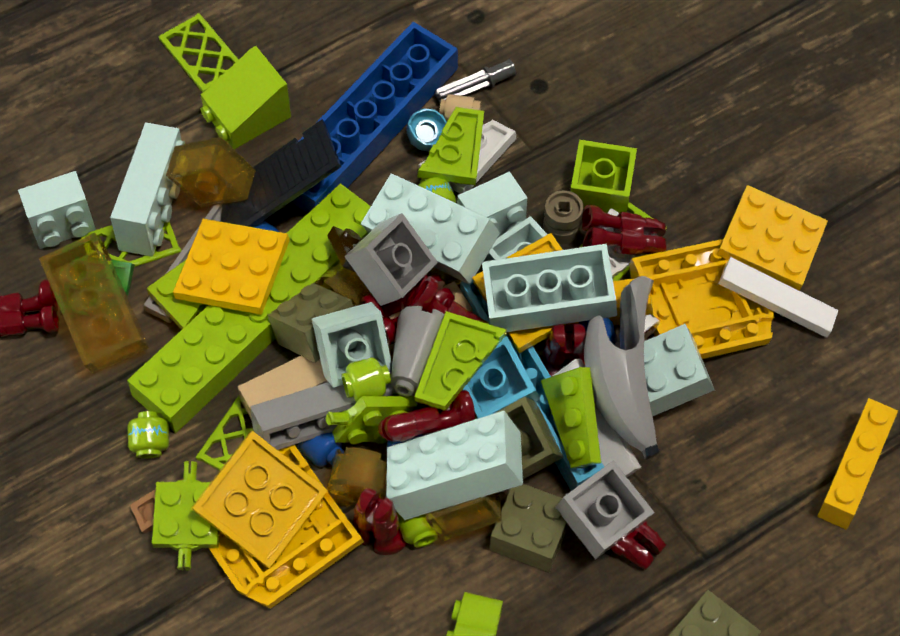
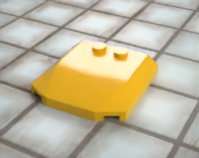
[629,239,774,359]
[209,445,364,609]

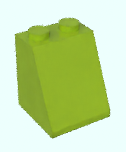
[200,46,291,149]

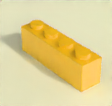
[817,398,898,530]

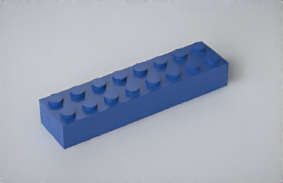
[290,22,458,214]

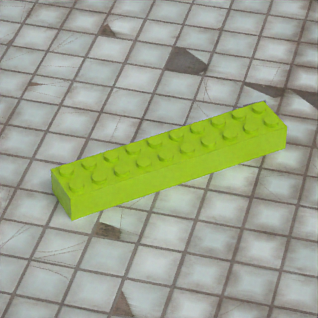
[127,183,371,434]

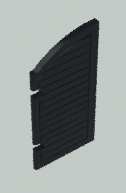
[220,119,342,227]

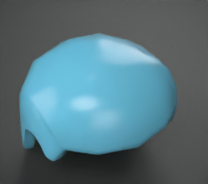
[407,108,447,152]

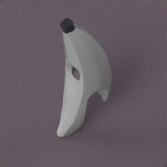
[584,276,660,460]

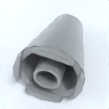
[391,306,445,396]

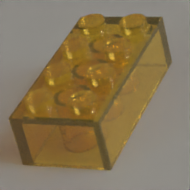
[39,233,149,374]

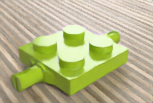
[326,396,418,444]
[152,461,219,570]

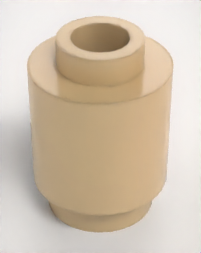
[439,94,481,121]

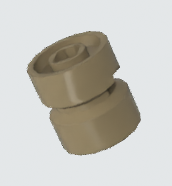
[543,190,583,245]

